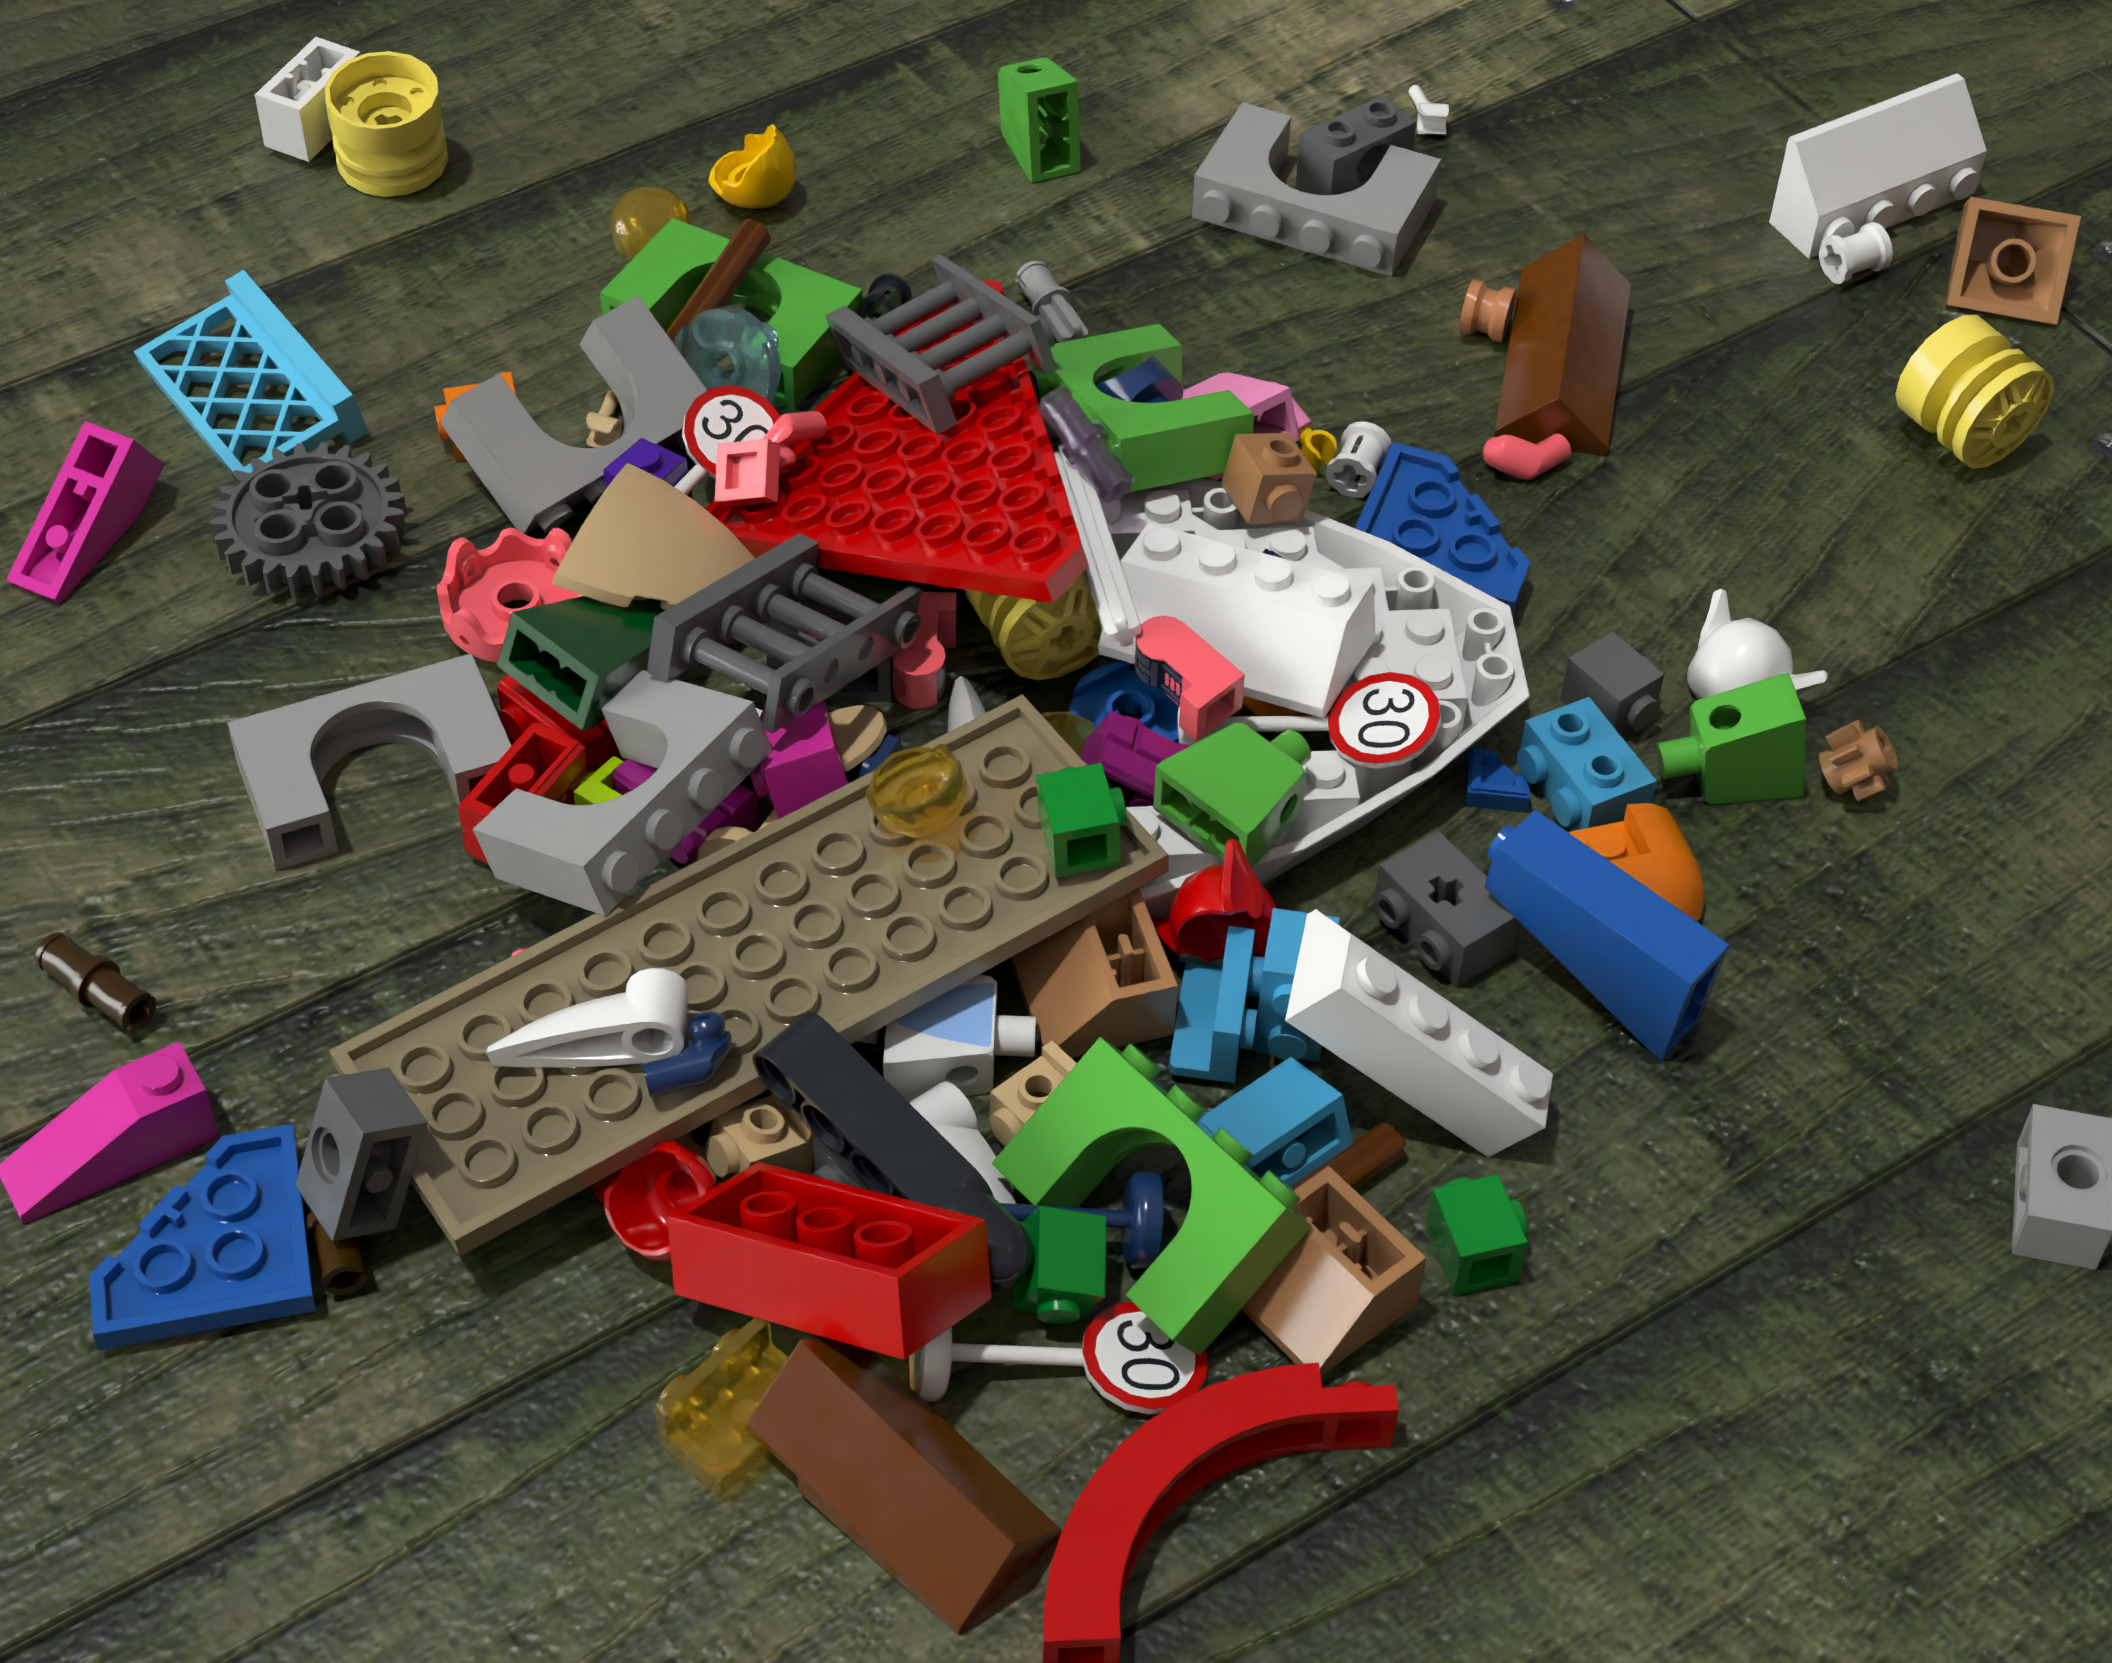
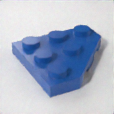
[1355,442,1530,617]
[89,1124,316,1351]

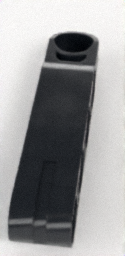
[752,1011,1034,1293]

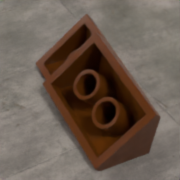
[1494,234,1631,457]
[746,1336,1062,1636]

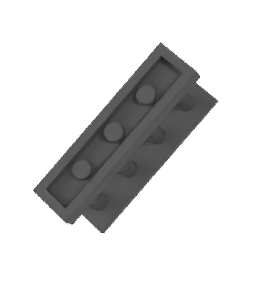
[825,254,1058,435]
[647,533,921,734]

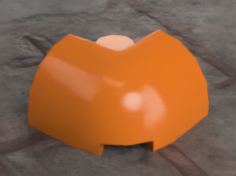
[1568,803,1705,922]

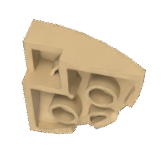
[552,463,756,610]

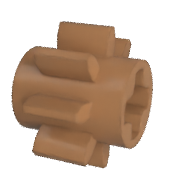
[1819,720,1898,802]

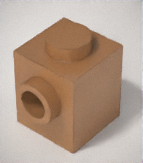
[1221,433,1317,525]

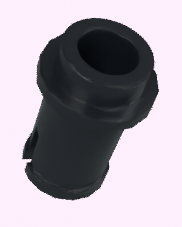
[859,273,912,319]

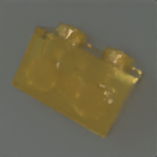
[655,1317,788,1496]

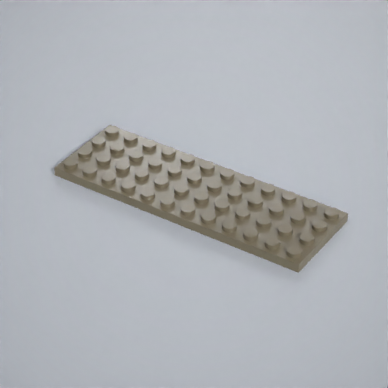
[329,694,1169,1256]

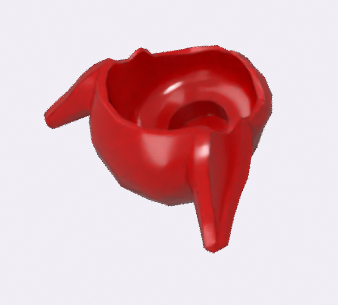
[1150,839,1277,963]
[593,1140,718,1264]

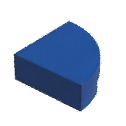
[1465,746,1530,813]

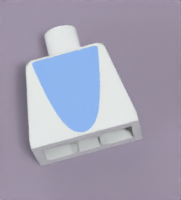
[883,974,1036,1102]

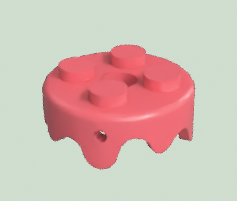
[437,528,583,663]

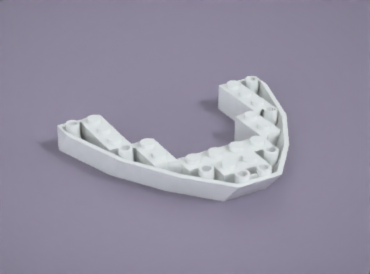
[1054,452,1529,921]

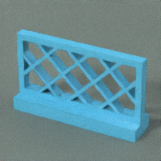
[134,270,369,475]

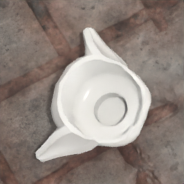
[1687,589,1828,700]

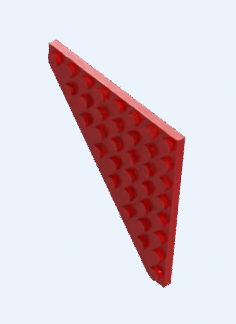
[705,280,1089,603]

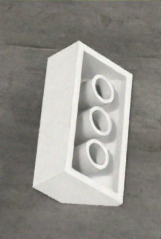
[1769,73,1987,259]
[1098,522,1376,718]
[1285,909,1553,1157]

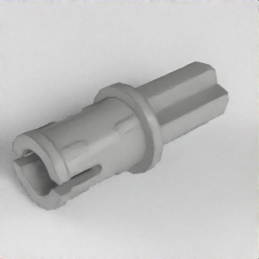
[1015,260,1088,343]

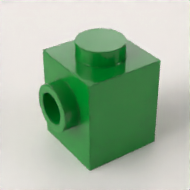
[1036,763,1127,878]
[1425,1174,1528,1296]
[1013,1206,1106,1324]

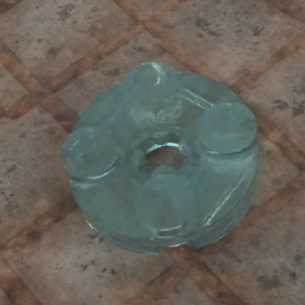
[673,306,781,404]

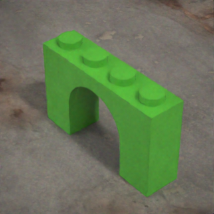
[600,218,863,410]
[1029,324,1254,494]
[991,1037,1312,1356]

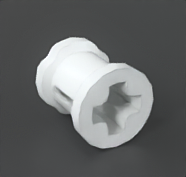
[1819,222,1893,284]
[1325,421,1392,498]

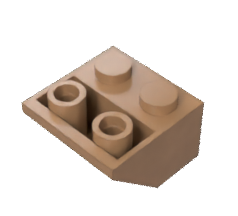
[1010,888,1178,1058]
[1241,1166,1426,1376]

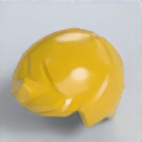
[708,124,797,209]

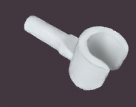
[1409,85,1449,136]

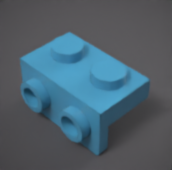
[1169,926,1265,1083]

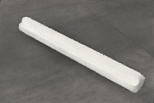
[1055,443,1142,647]

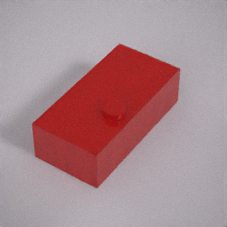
[667,1162,991,1360]

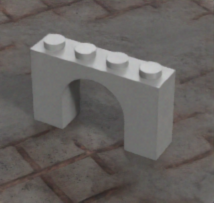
[1192,102,1441,277]
[440,295,707,535]
[227,653,511,871]
[472,670,773,916]

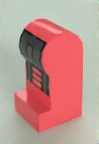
[892,591,957,709]
[1134,616,1245,742]

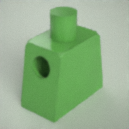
[998,58,1081,183]
[1656,673,1806,805]
[1153,723,1311,869]

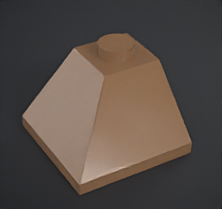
[1946,197,2081,326]

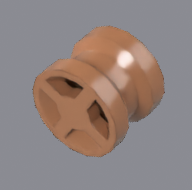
[1459,279,1517,343]

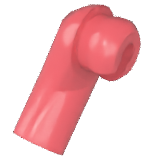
[762,411,827,475]
[1483,433,1571,480]

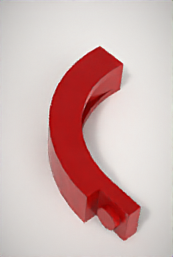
[1042,1362,1399,1663]

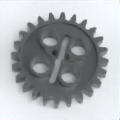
[209,442,407,597]

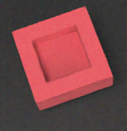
[715,439,780,507]

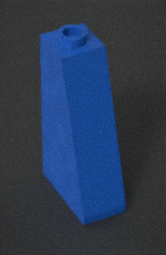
[1484,810,1730,1060]

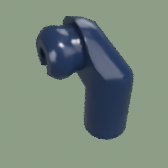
[642,1011,732,1098]

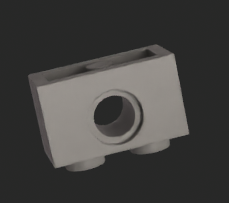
[2012,1104,2112,1270]

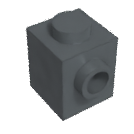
[1560,632,1664,737]

